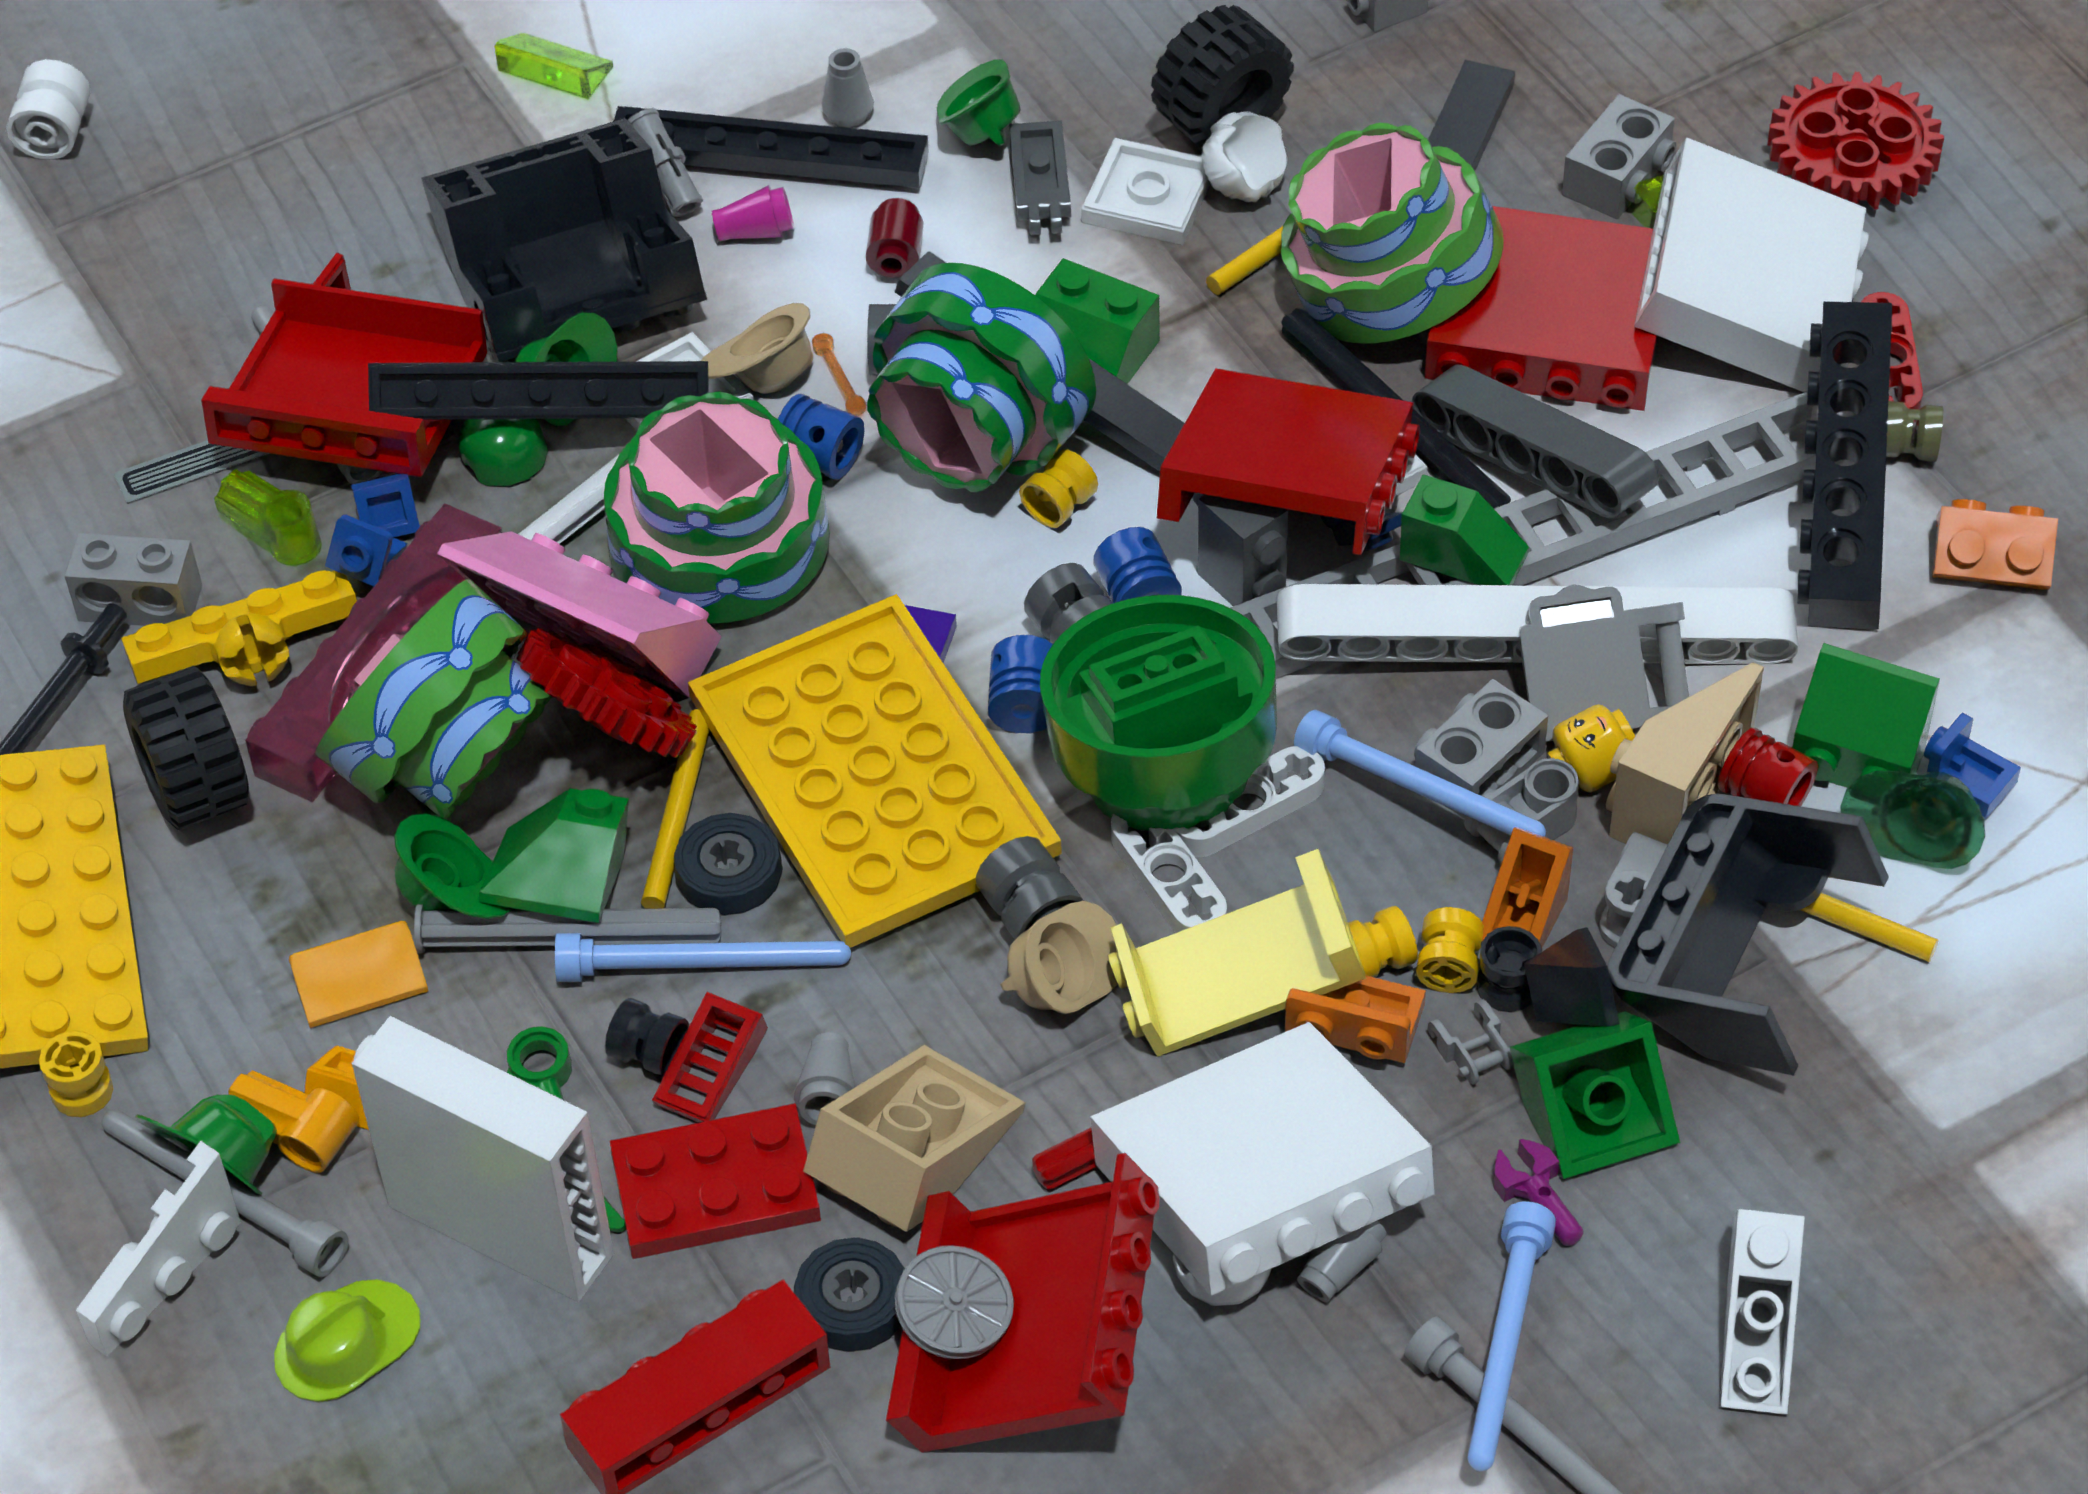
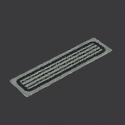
[114,440,269,503]

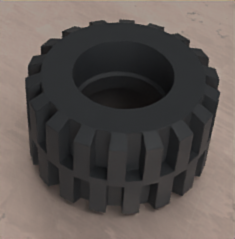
[1151,5,1294,149]
[123,666,249,830]

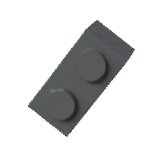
[1198,494,1288,606]

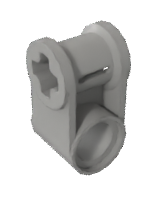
[1464,758,1579,864]
[1599,832,1668,948]

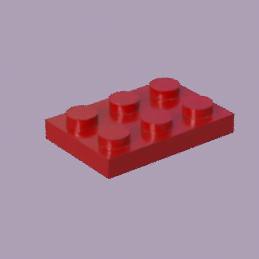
[610,1103,821,1259]

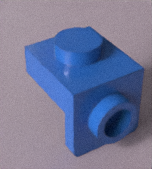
[325,515,408,587]
[1924,712,2021,819]

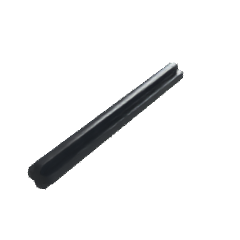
[1281,308,1511,508]

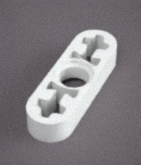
[1175,746,1325,857]
[1111,814,1227,933]

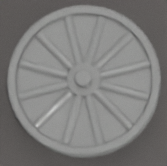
[895,1246,1014,1359]

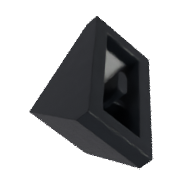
[1524,927,1620,1027]

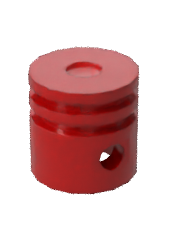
[1718,728,1818,806]

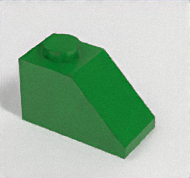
[1399,474,1529,585]

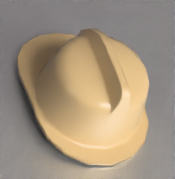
[700,303,813,394]
[1000,901,1118,1014]

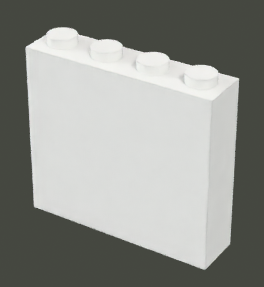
[1634,137,1869,393]
[352,1016,614,1302]
[1090,1022,1434,1296]

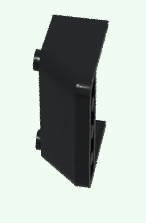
[1607,794,1889,1076]

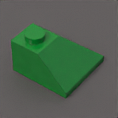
[479,788,629,923]

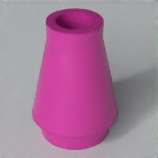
[712,185,794,242]

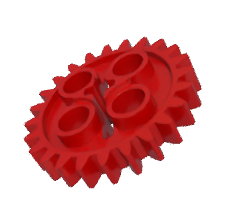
[1767,72,1944,210]
[516,628,697,758]

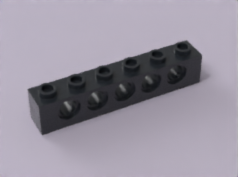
[1797,301,1892,629]

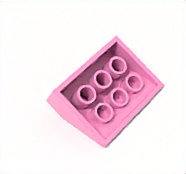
[437,531,721,697]

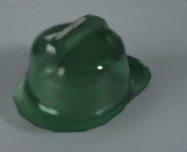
[1840,771,1986,869]

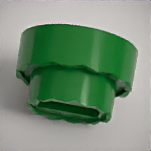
[1040,595,1277,831]

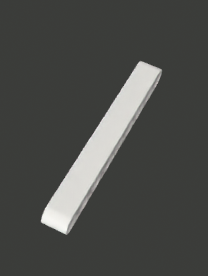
[1276,584,1798,664]

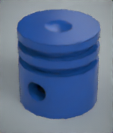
[778,394,865,480]
[1093,527,1182,603]
[988,635,1053,733]

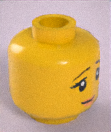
[1547,704,1635,792]

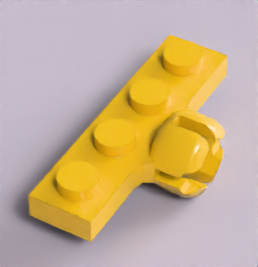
[121,570,361,686]

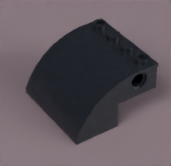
[421,118,707,362]

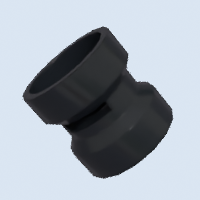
[1477,926,1542,1012]
[605,998,689,1077]

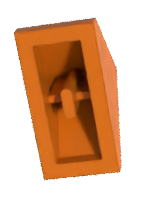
[1482,827,1573,948]

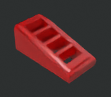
[652,992,768,1123]

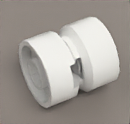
[6,59,91,160]

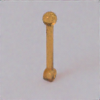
[812,333,867,416]

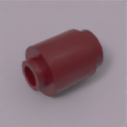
[865,198,924,278]

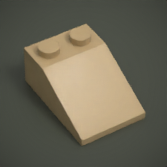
[1606,662,1764,844]
[803,1045,1026,1232]

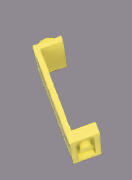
[1108,849,1367,1057]

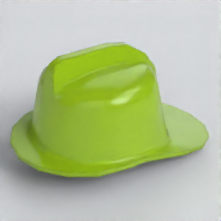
[274,1279,421,1402]

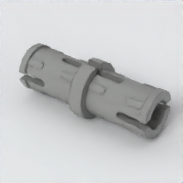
[628,108,703,217]

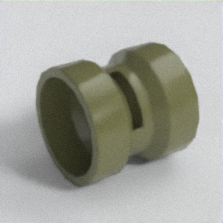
[1886,401,1943,462]

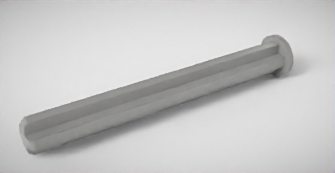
[414,904,721,953]

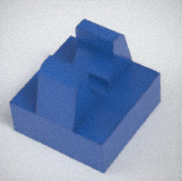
[351,474,421,538]

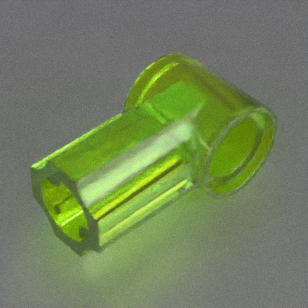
[214,469,322,565]

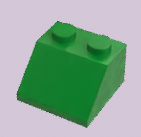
[1035,258,1160,384]
[1792,643,1940,805]
[1510,1011,1680,1179]

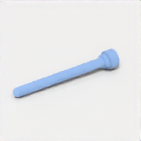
[1294,710,1546,837]
[555,933,851,982]
[1468,1201,1556,1471]

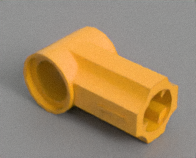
[228,1070,359,1173]

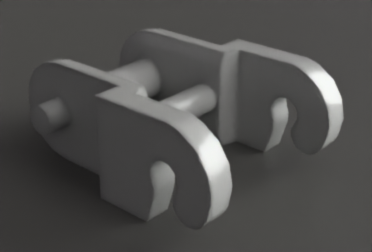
[1428,999,1513,1084]

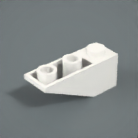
[1720,1209,1805,1415]

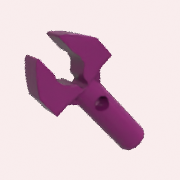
[1493,1139,1584,1246]

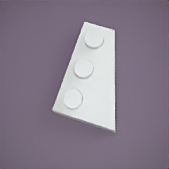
[76,1141,241,1357]

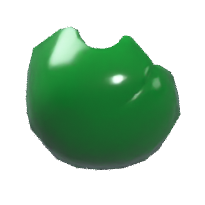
[457,419,548,486]

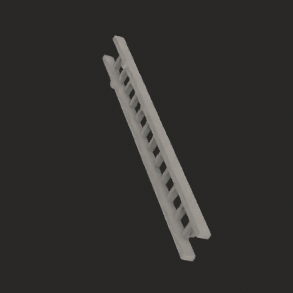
[1230,392,1844,679]

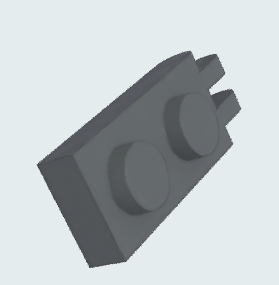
[1009,120,1071,235]

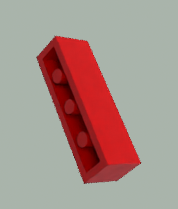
[560,1279,831,1494]

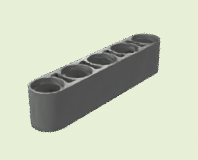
[1412,364,1659,518]

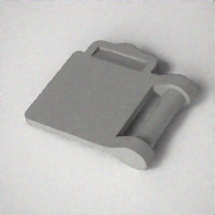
[1519,584,1689,742]

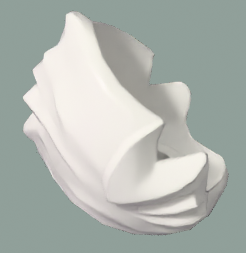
[1201,112,1287,203]

